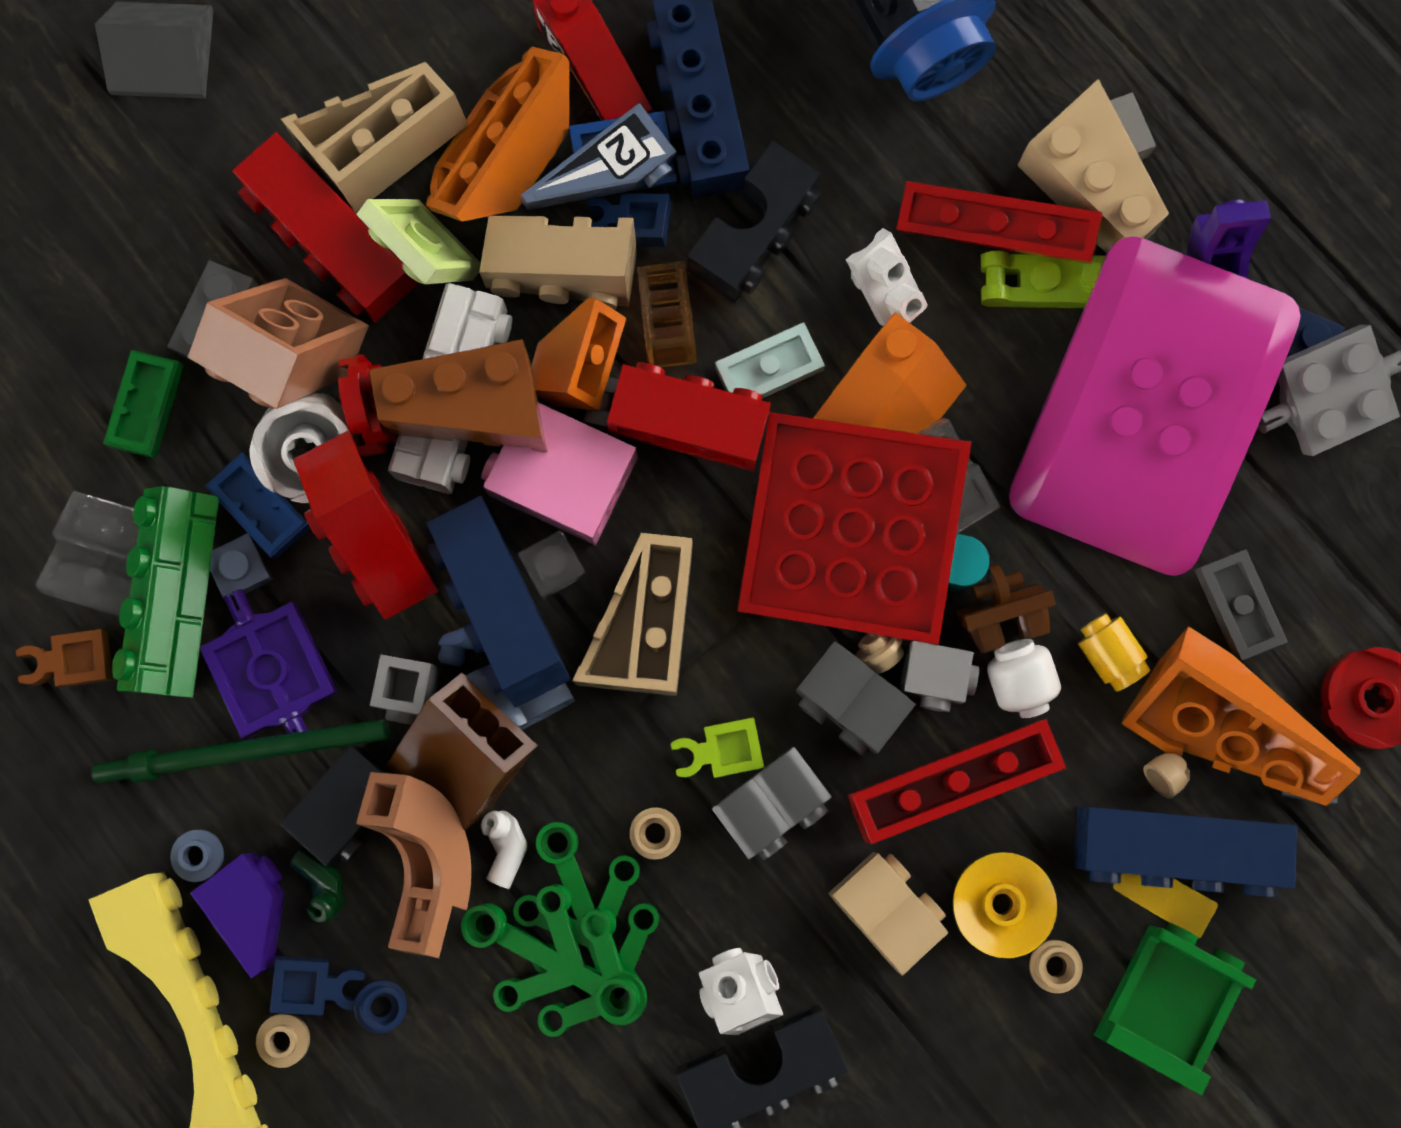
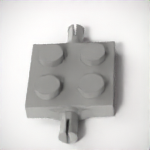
[1258,325,1401,456]

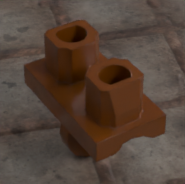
[953,563,1056,653]

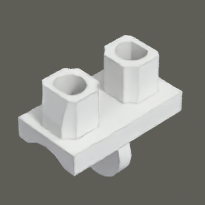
[846,228,928,326]

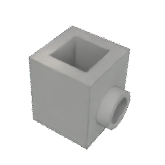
[899,641,979,712]
[370,654,441,725]

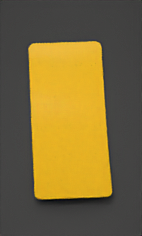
[1113,873,1218,939]

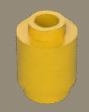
[1077,613,1151,692]

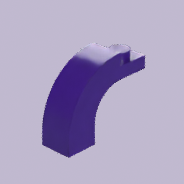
[1186,200,1271,279]

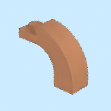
[356,772,471,958]

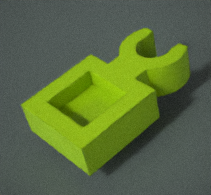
[671,717,764,778]

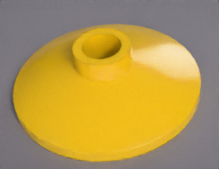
[953,852,1057,958]

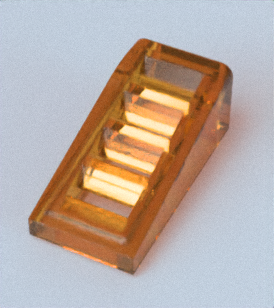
[637,260,697,368]

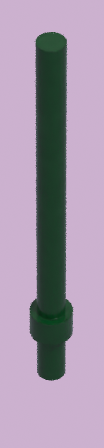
[92,719,390,783]

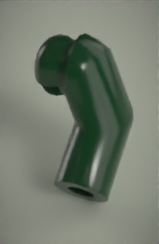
[289,846,344,923]

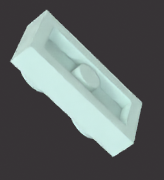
[714,322,825,398]

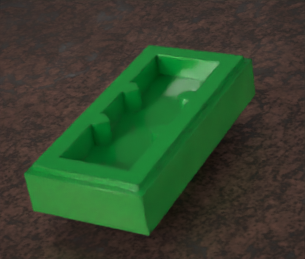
[103,350,184,459]

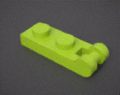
[981,251,1106,308]

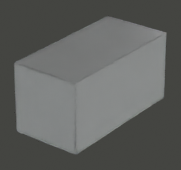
[1110,92,1156,160]

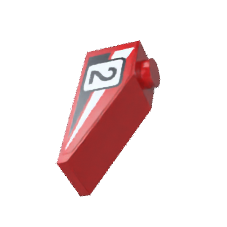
[532,0,653,121]

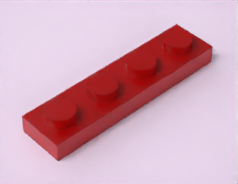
[896,181,1103,264]

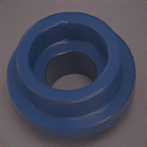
[353,979,407,1034]

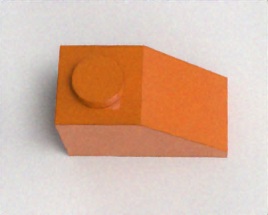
[531,298,626,411]

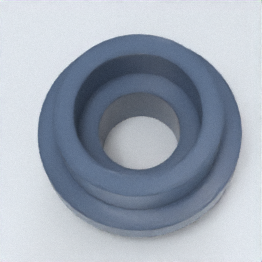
[170,830,224,882]

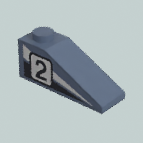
[521,103,676,210]

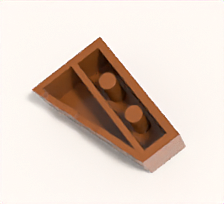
[369,339,548,452]

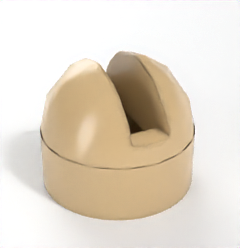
[1143,753,1190,799]

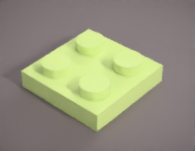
[356,199,481,285]

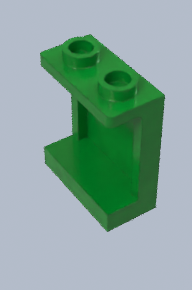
[1094,922,1256,1096]

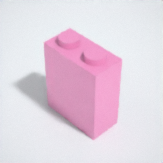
[481,403,638,546]

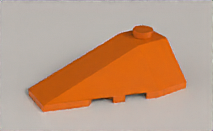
[813,312,967,434]
[1121,626,1361,806]

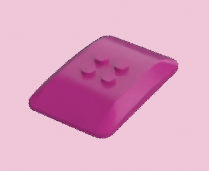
[1008,236,1301,576]

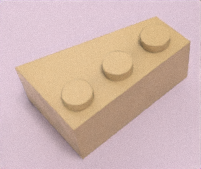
[1017,79,1169,253]

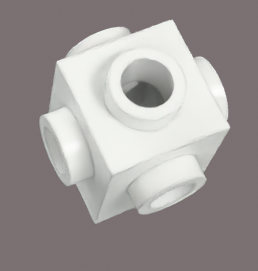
[699,948,783,1035]

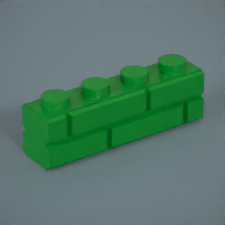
[112,486,219,698]

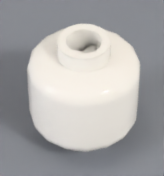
[987,639,1061,718]

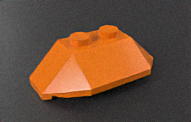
[426,47,569,222]

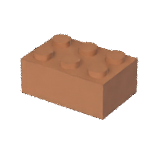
[187,278,369,409]

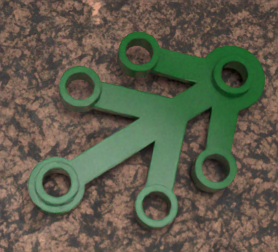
[513,822,659,1006]
[461,884,647,1037]

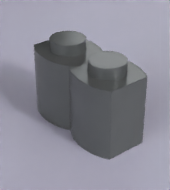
[796,641,916,755]
[712,747,832,860]

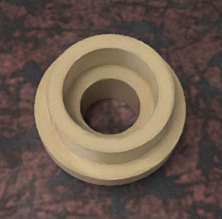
[855,633,904,674]
[630,808,681,859]
[1029,940,1083,993]
[256,1013,310,1068]

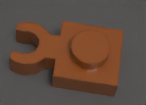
[16,629,113,688]

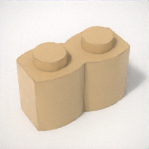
[828,852,948,976]

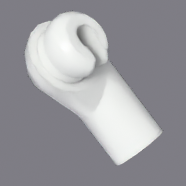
[481,811,527,889]

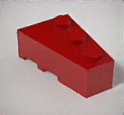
[293,431,438,620]

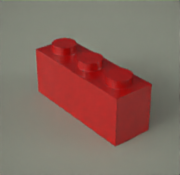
[607,362,771,471]

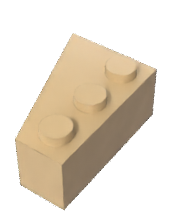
[281,62,468,213]
[479,216,637,310]
[573,533,693,696]

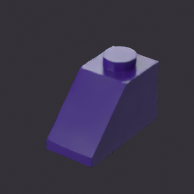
[191,853,285,979]

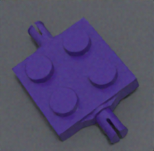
[200,589,339,739]

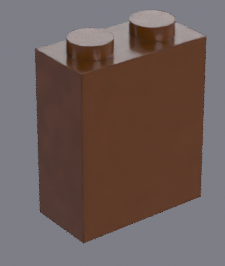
[387,673,538,831]

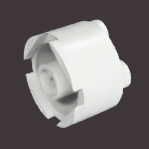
[249,392,359,503]

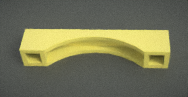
[89,872,268,1128]

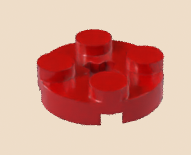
[338,354,399,457]
[1320,647,1401,750]

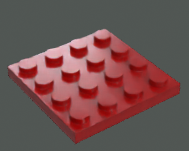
[738,412,972,645]

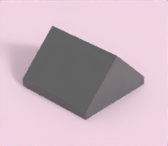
[95,2,213,99]

